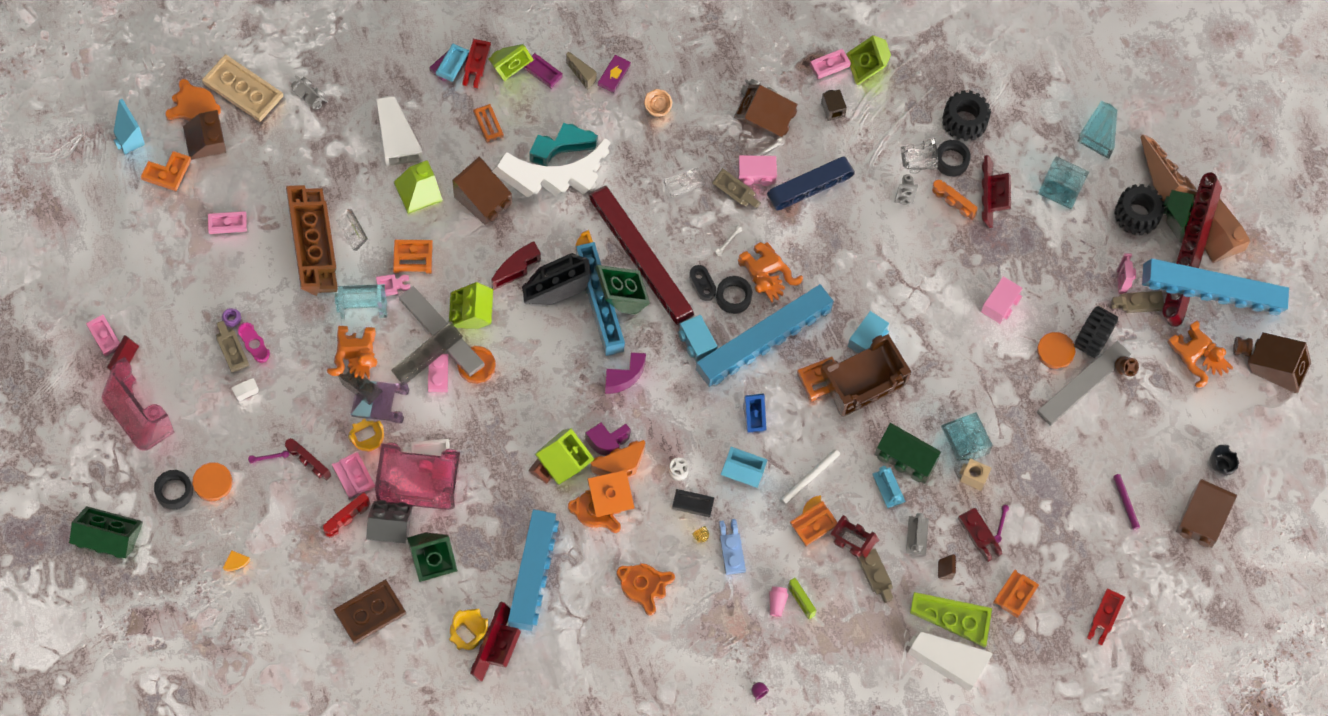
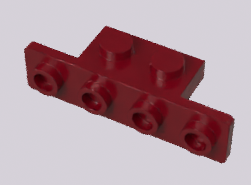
[982,155,1011,228]
[470,602,521,682]

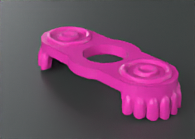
[238,322,270,363]

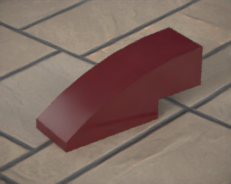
[491,241,541,290]

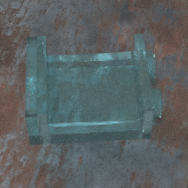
[335,284,387,319]

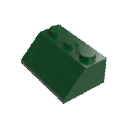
[875,422,941,484]
[69,506,143,559]

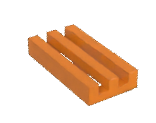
[473,104,504,143]

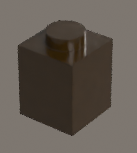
[821,89,847,121]

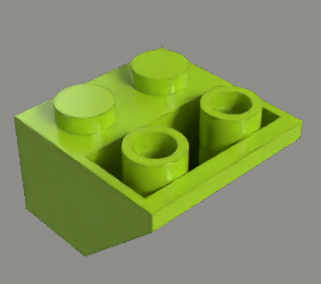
[449,282,493,329]
[535,428,594,485]

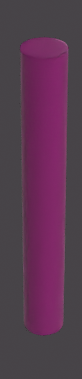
[1113,474,1140,530]

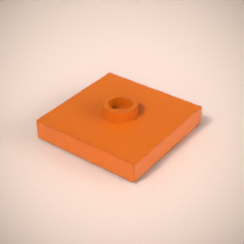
[587,470,635,517]

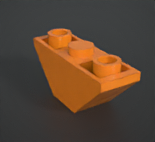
[590,440,645,477]

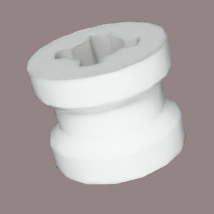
[669,457,689,481]

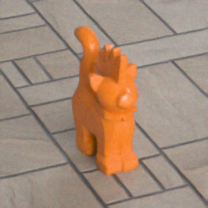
[738,242,803,303]
[1167,321,1233,388]
[327,326,377,379]

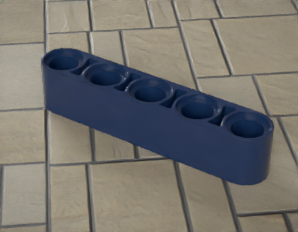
[767,156,855,211]

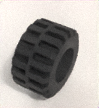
[942,90,991,141]
[1114,184,1165,235]
[1074,306,1118,358]

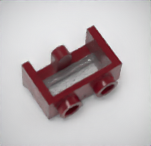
[830,515,880,558]

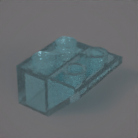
[1038,156,1090,209]
[941,412,993,461]

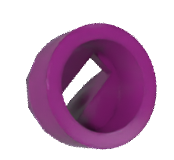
[751,682,769,700]

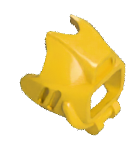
[348,418,384,452]
[449,609,488,650]

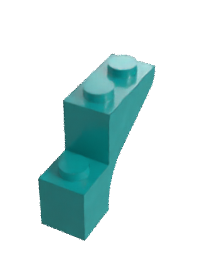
[529,123,598,166]

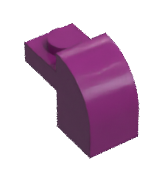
[585,422,631,456]

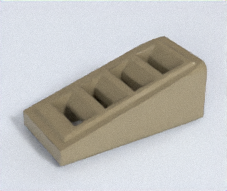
[566,52,597,89]

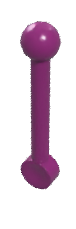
[248,450,289,464]
[994,505,1009,543]

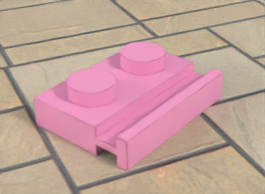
[1117,253,1136,294]
[332,452,375,499]

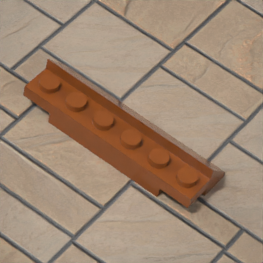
[286,185,338,296]

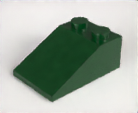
[595,265,650,315]

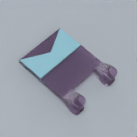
[351,380,410,423]

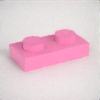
[810,48,851,79]
[208,211,247,234]
[86,315,120,356]
[428,354,449,392]

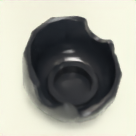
[1209,445,1239,476]

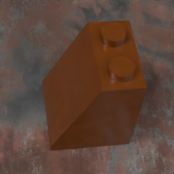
[734,85,798,137]
[452,156,512,225]
[1248,332,1311,394]
[1176,479,1237,548]

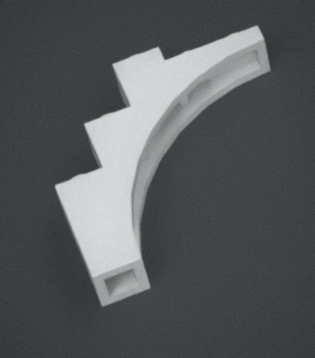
[492,139,611,198]

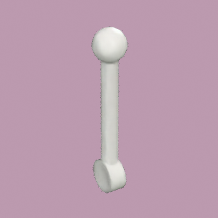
[753,138,785,156]
[715,226,742,257]

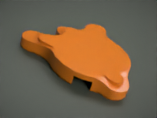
[165,79,221,121]
[568,490,621,533]
[617,563,675,616]

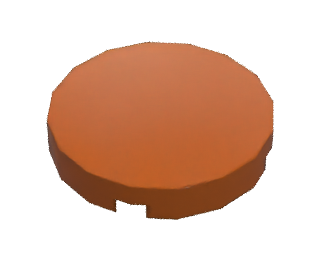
[1037,332,1076,369]
[457,346,496,384]
[192,462,233,501]

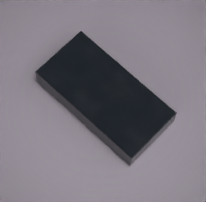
[672,489,714,517]

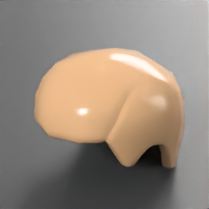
[644,89,672,117]

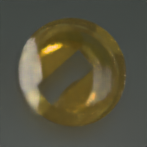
[692,526,709,542]

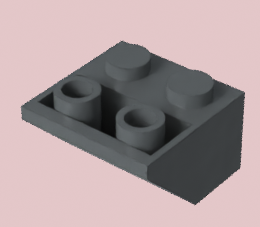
[366,500,413,544]

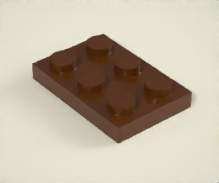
[333,579,406,644]

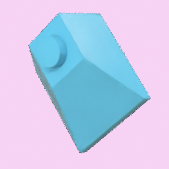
[113,99,145,154]

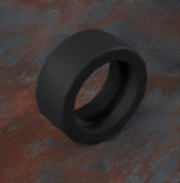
[934,140,971,177]
[716,276,753,314]
[154,470,193,509]

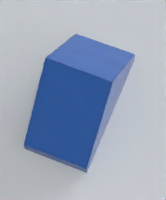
[743,393,767,432]

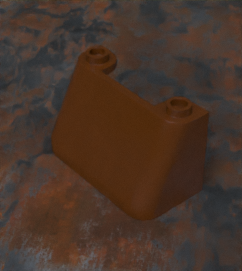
[821,334,911,417]

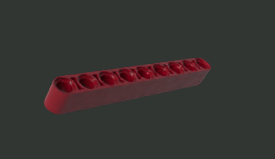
[1162,172,1222,327]
[589,185,694,325]

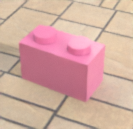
[738,155,777,186]
[981,276,1022,324]

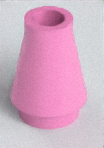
[769,586,789,617]

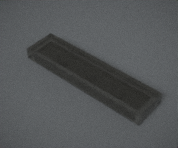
[391,321,463,386]

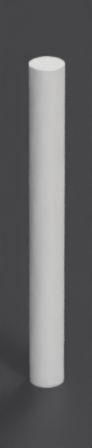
[780,449,840,505]

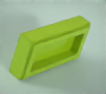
[788,578,817,619]

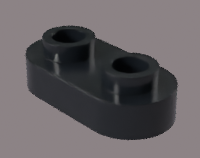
[689,265,716,301]

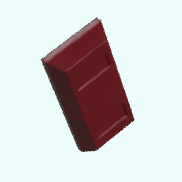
[106,335,140,378]

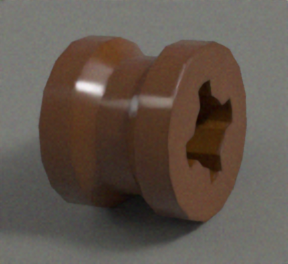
[1233,337,1253,357]
[1114,356,1139,377]

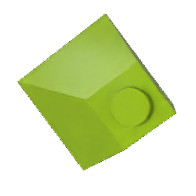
[846,35,891,85]
[488,44,533,81]
[394,160,443,214]

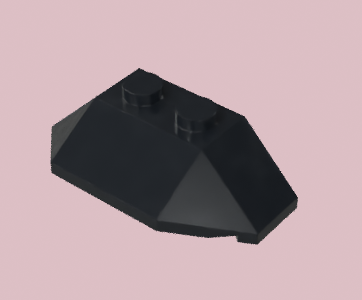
[522,253,591,305]

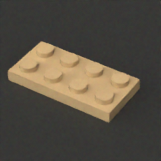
[202,54,283,122]

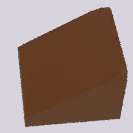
[938,554,956,580]

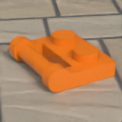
[393,240,433,274]
[797,357,834,402]

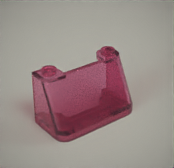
[102,357,175,451]
[375,442,460,510]

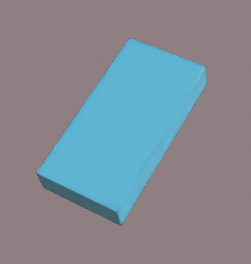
[436,44,469,82]

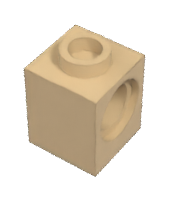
[959,458,992,491]

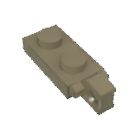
[712,168,761,209]
[1111,291,1164,313]
[216,321,249,373]
[857,548,893,603]

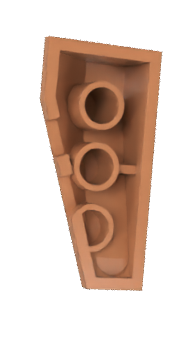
[1140,135,1197,201]
[1201,198,1250,263]

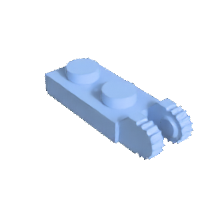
[719,519,746,575]

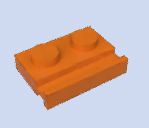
[790,501,838,546]
[993,570,1039,618]

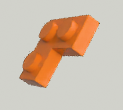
[141,151,191,191]

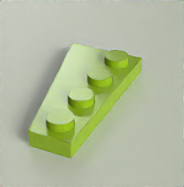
[910,592,992,648]

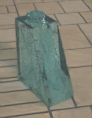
[1077,100,1118,159]

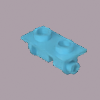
[872,466,906,508]

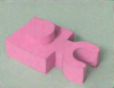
[376,274,410,297]

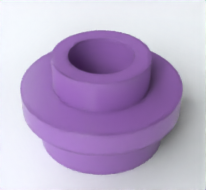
[222,308,241,327]

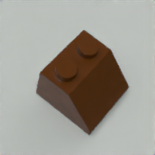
[183,110,227,160]

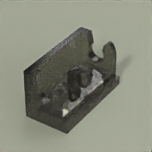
[338,366,383,405]

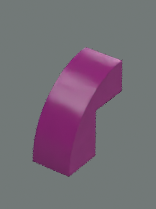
[605,352,646,394]

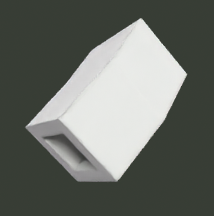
[232,378,258,402]

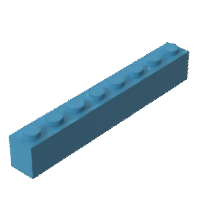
[1142,258,1289,315]
[696,284,834,387]

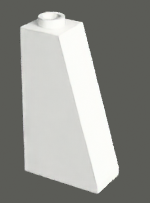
[376,96,423,166]
[908,632,993,692]

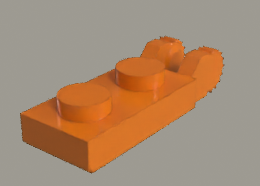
[932,180,978,220]

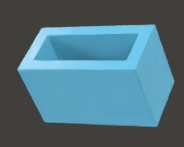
[848,311,889,353]
[678,315,718,363]
[721,447,767,488]

